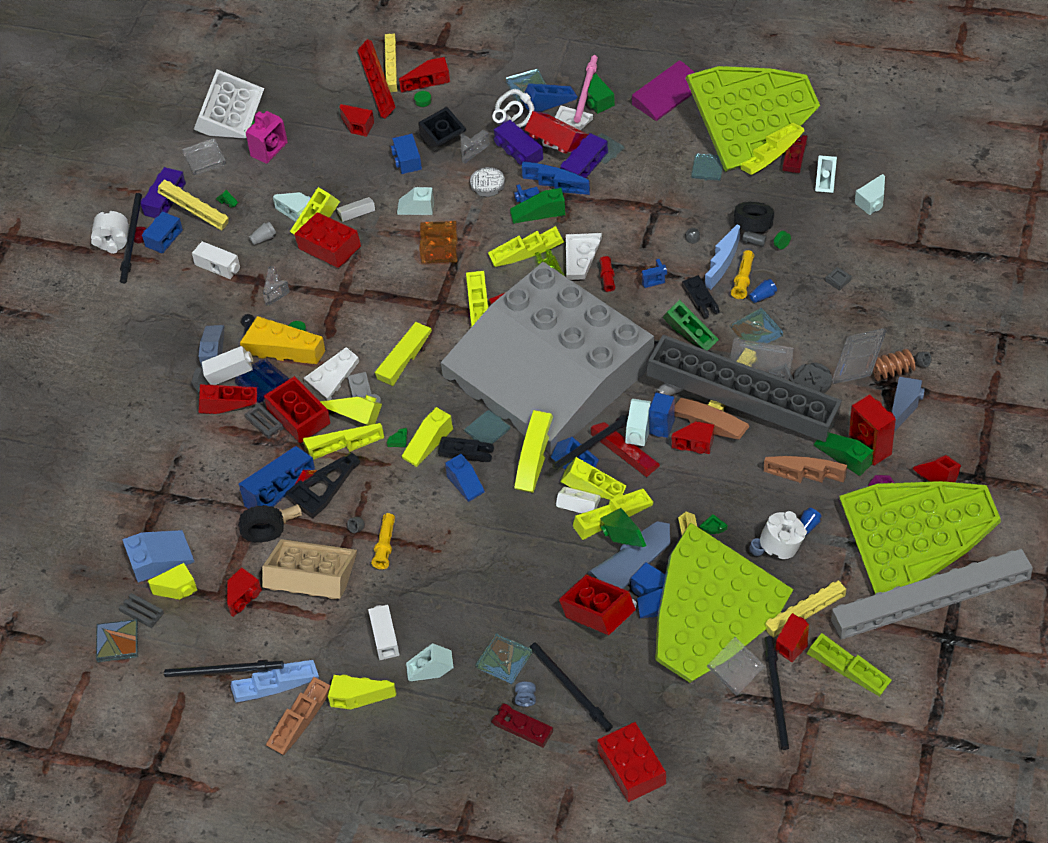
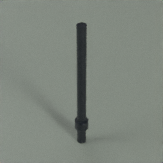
[120,193,142,284]
[553,413,629,470]
[764,636,789,750]
[530,642,613,732]
[164,660,284,677]

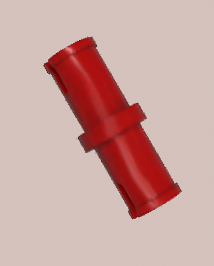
[599,256,616,292]

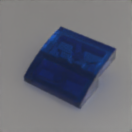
[235,358,289,403]

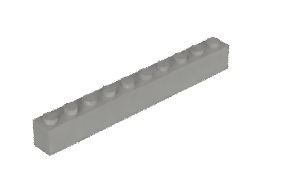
[831,549,1033,640]

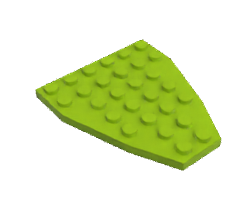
[686,66,820,172]
[839,481,1001,594]
[655,523,794,683]

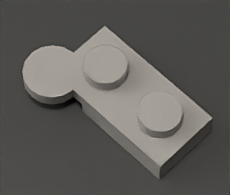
[348,372,381,403]

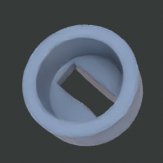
[749,538,765,556]

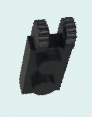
[682,275,720,318]
[438,436,494,462]

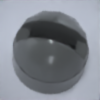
[685,228,700,244]
[914,351,931,367]
[347,517,365,533]

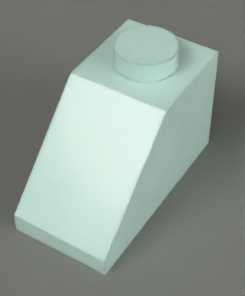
[815,155,837,193]
[855,174,885,215]
[397,187,434,215]
[273,192,311,222]
[626,399,651,446]
[406,643,453,681]

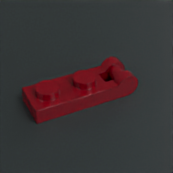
[783,135,808,173]
[491,703,553,748]

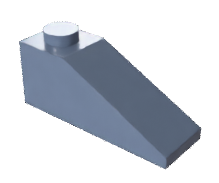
[199,325,225,369]
[892,377,925,432]

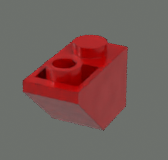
[339,104,374,137]
[672,421,715,454]
[913,455,961,483]
[227,567,262,617]
[776,613,809,662]

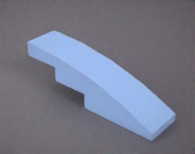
[705,224,740,290]
[230,660,319,703]

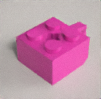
[245,111,288,164]

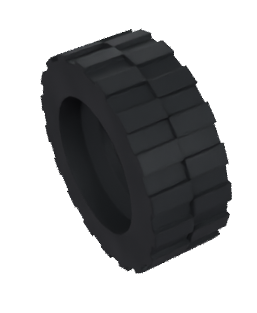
[733,201,774,232]
[239,505,284,543]

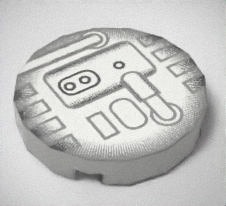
[470,167,505,197]

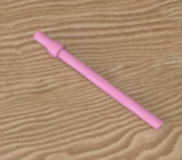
[574,55,598,123]

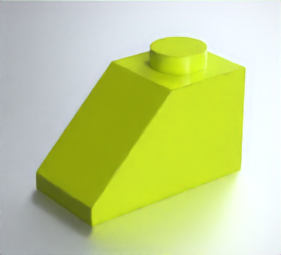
[148,563,197,600]

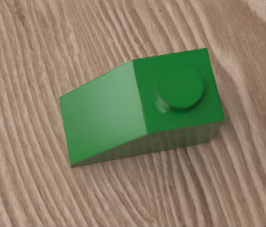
[587,74,615,114]

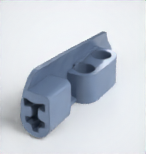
[588,521,670,589]

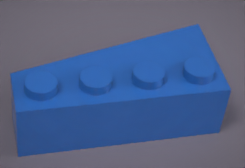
[239,446,315,509]

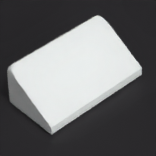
[336,197,375,222]
[556,486,601,513]

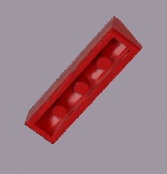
[591,422,660,477]

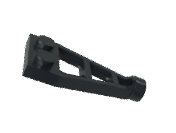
[285,452,360,518]

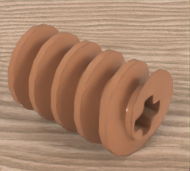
[872,349,915,381]

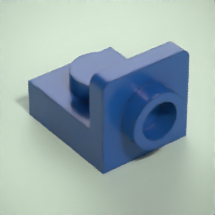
[514,184,539,203]
[642,259,667,288]

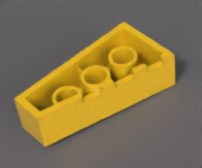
[240,316,325,364]

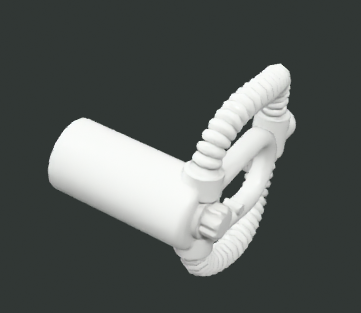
[492,89,535,128]

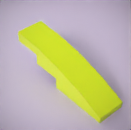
[740,123,804,175]
[488,226,564,267]
[466,271,488,326]
[514,410,553,493]

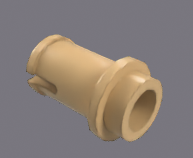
[279,504,302,524]

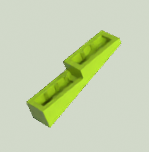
[807,633,892,697]

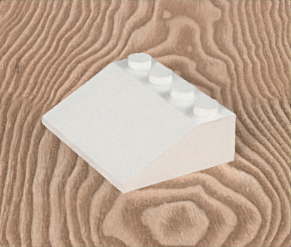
[194,69,264,138]

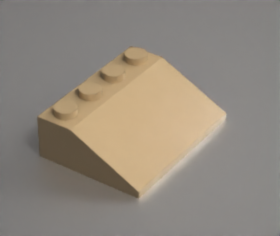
[262,539,357,599]

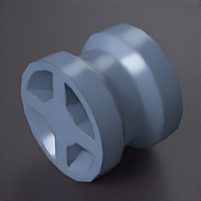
[515,682,536,707]

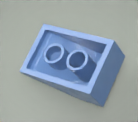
[122,530,195,583]

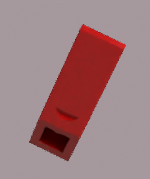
[399,57,450,93]
[198,384,257,414]

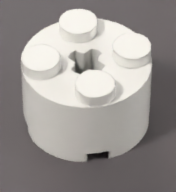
[91,211,129,253]
[760,511,807,559]

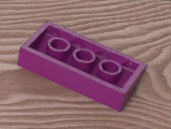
[632,60,695,121]

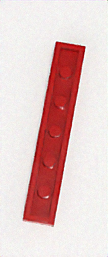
[357,39,396,119]

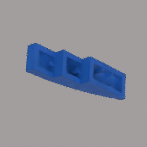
[522,161,590,195]

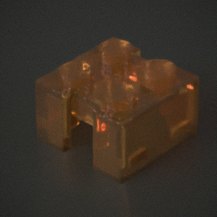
[419,221,458,264]

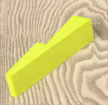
[374,322,432,386]
[303,423,384,460]
[573,489,653,540]

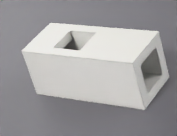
[192,241,240,279]
[202,346,253,385]
[368,605,399,660]

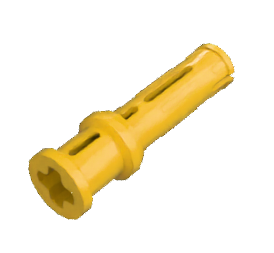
[731,250,754,299]
[371,513,395,569]

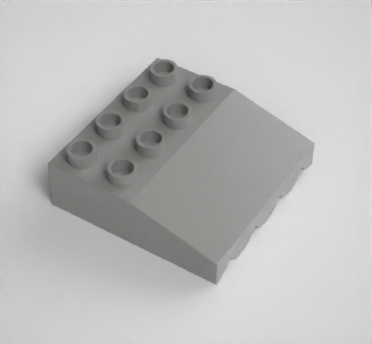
[441,262,654,455]

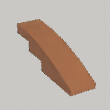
[675,398,749,440]
[764,456,847,483]
[266,677,331,755]

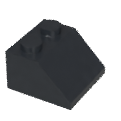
[418,107,466,147]

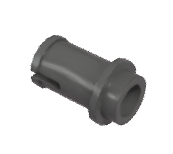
[742,230,767,247]

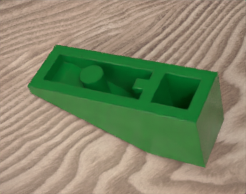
[510,188,566,224]
[662,300,719,351]
[814,433,874,476]
[600,508,647,547]

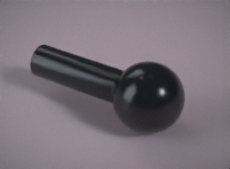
[241,314,255,335]

